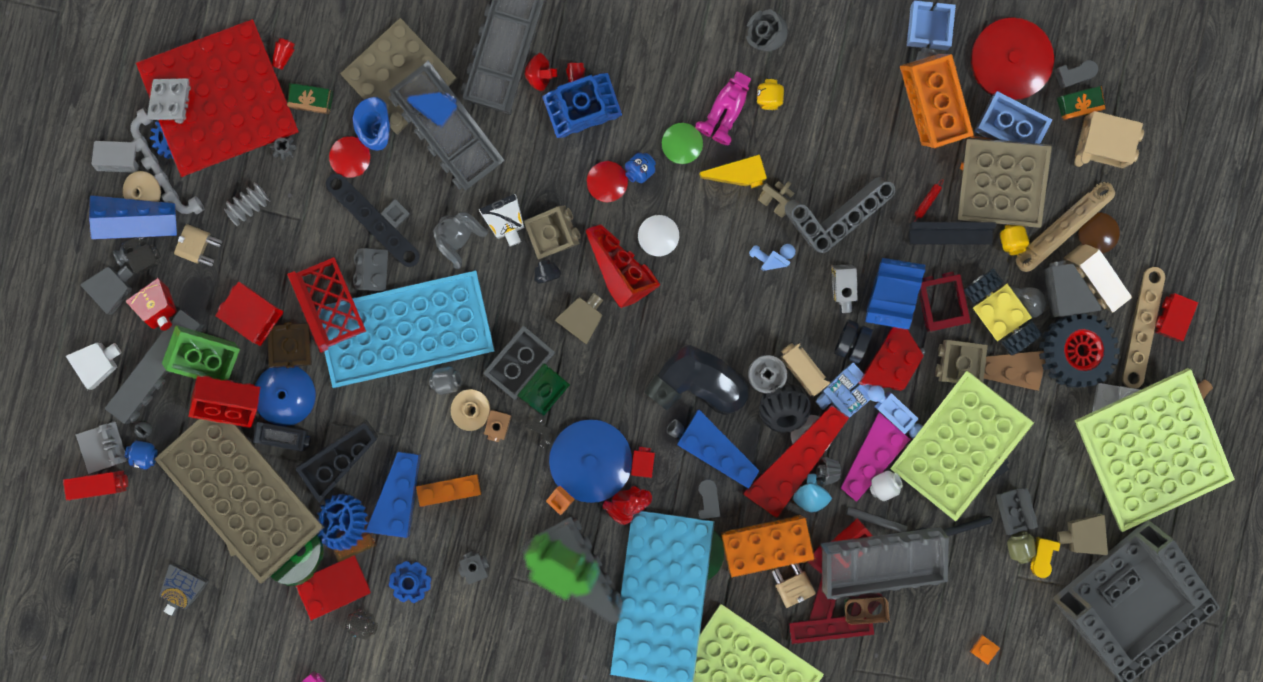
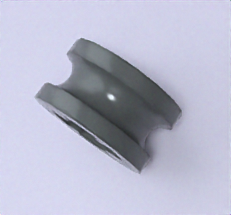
[113,246,131,267]

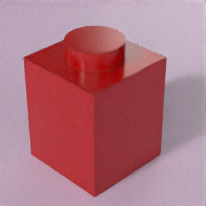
[631,447,655,478]

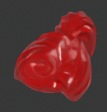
[602,486,652,525]

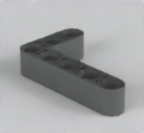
[785,177,895,253]

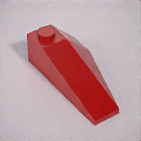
[586,224,660,308]

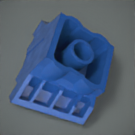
[542,73,622,138]
[865,258,925,330]

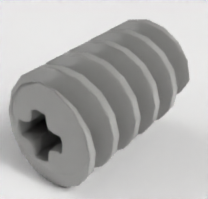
[224,182,271,226]

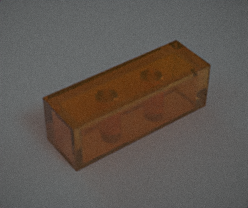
[334,534,376,562]

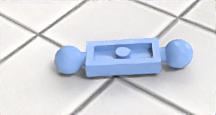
[868,386,923,439]

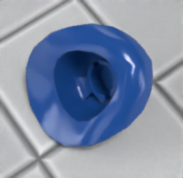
[353,96,390,151]

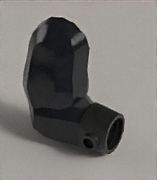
[644,345,749,415]

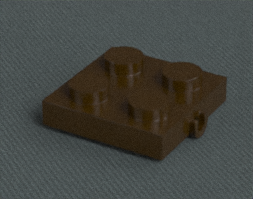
[268,322,312,369]

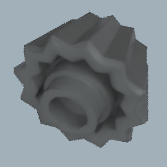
[816,457,841,486]

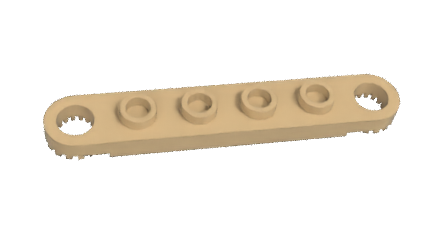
[1016,182,1115,272]
[1122,267,1165,388]

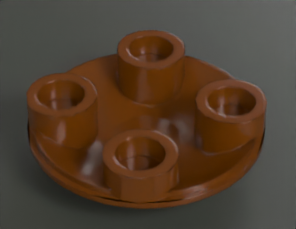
[1077,212,1120,253]

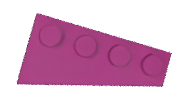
[840,412,911,502]

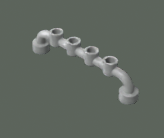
[131,107,205,214]

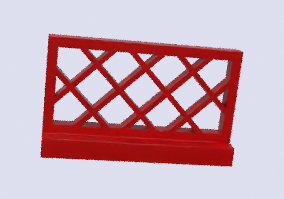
[287,257,366,352]

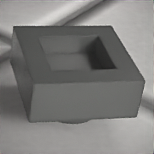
[381,199,410,228]

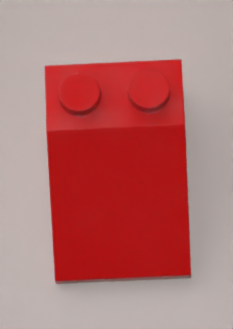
[296,555,371,620]

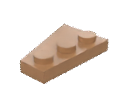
[984,351,1045,391]

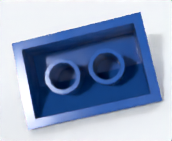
[407,92,457,129]

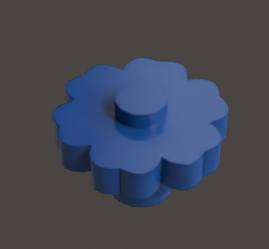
[389,561,432,603]

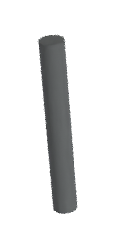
[846,507,908,532]

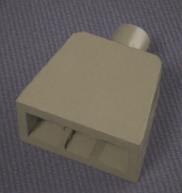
[555,293,603,345]
[1057,514,1108,555]

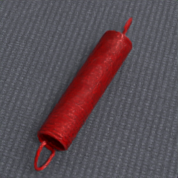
[914,179,944,222]

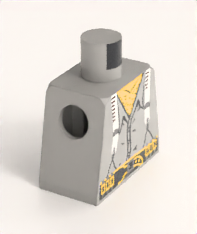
[831,264,857,313]

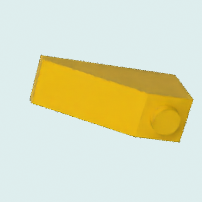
[699,155,767,188]

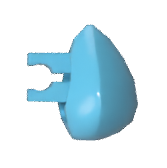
[793,474,832,512]

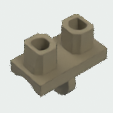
[758,181,794,218]

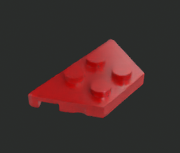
[859,327,924,391]

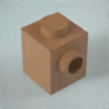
[484,410,512,442]

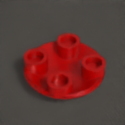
[329,137,370,178]
[587,161,628,203]

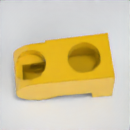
[1031,537,1061,578]

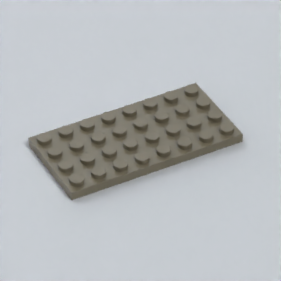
[155,419,324,583]

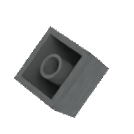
[1044,261,1101,318]

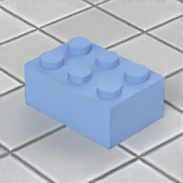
[974,91,1052,144]

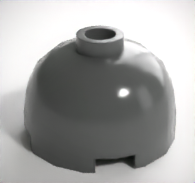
[746,9,788,52]

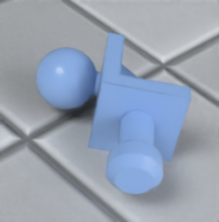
[749,244,795,271]

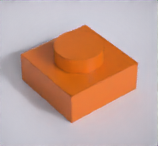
[546,486,575,515]
[970,635,1000,664]

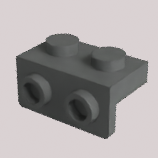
[353,248,388,292]
[996,487,1038,535]

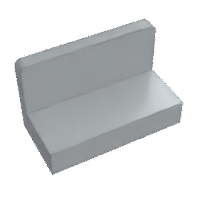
[92,141,139,173]

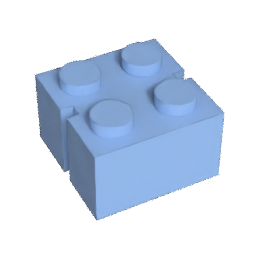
[907,1,956,50]

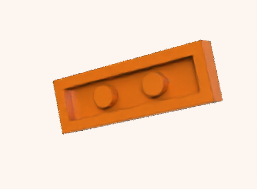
[416,474,481,507]

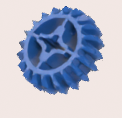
[317,494,368,551]

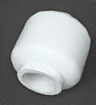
[870,471,903,501]

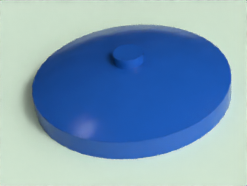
[549,420,632,503]

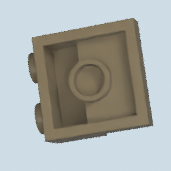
[524,205,581,260]
[935,340,988,383]

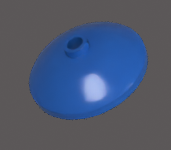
[255,366,316,426]

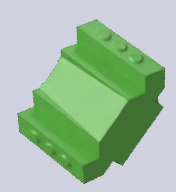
[525,533,599,599]

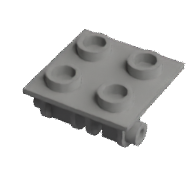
[147,79,191,123]
[76,422,128,474]

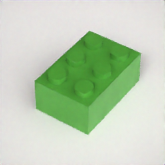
[162,325,240,380]

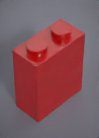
[215,282,284,346]
[63,471,128,501]

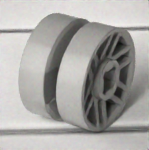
[748,355,787,393]

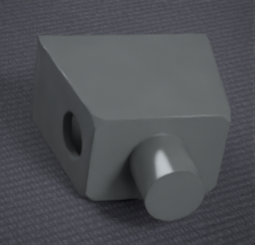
[81,265,134,315]

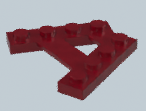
[789,546,885,644]

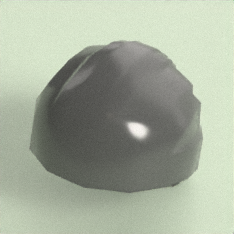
[1011,286,1047,318]

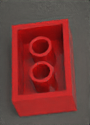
[188,376,260,428]

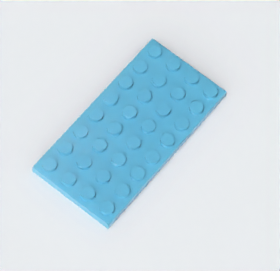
[315,271,495,388]
[610,511,715,682]

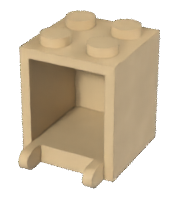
[1074,111,1144,168]

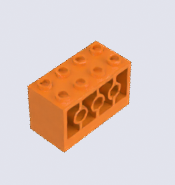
[900,54,974,148]
[720,515,814,577]

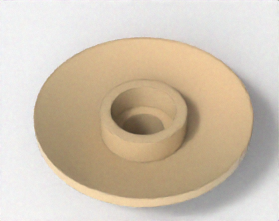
[123,171,161,202]
[451,389,490,431]

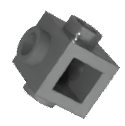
[458,551,489,585]

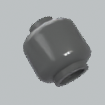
[429,366,462,395]

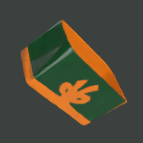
[1056,86,1105,121]

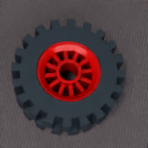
[1039,314,1120,388]

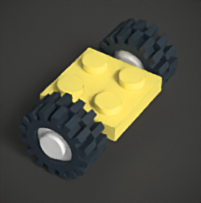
[964,268,1042,356]

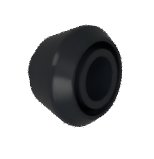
[534,260,562,284]

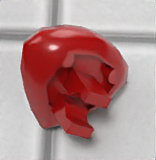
[524,52,557,92]

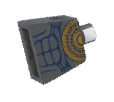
[160,562,209,616]

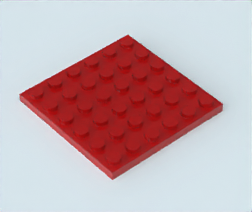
[136,19,299,177]

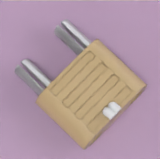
[174,224,222,266]
[772,563,816,608]

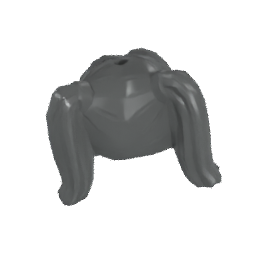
[433,212,489,269]

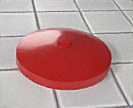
[971,18,1054,101]

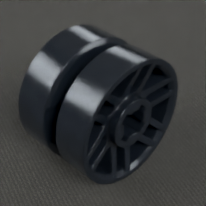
[834,319,873,364]

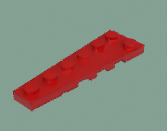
[743,405,849,518]

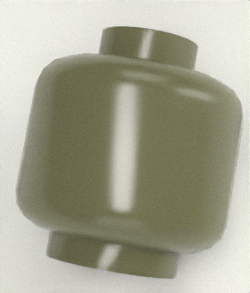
[1007,531,1036,564]

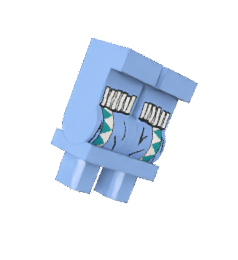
[815,362,874,418]

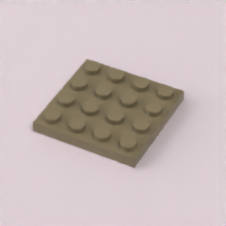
[340,18,457,134]
[958,137,1052,228]

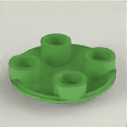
[662,123,703,164]

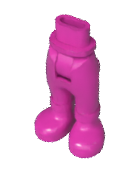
[695,72,751,145]

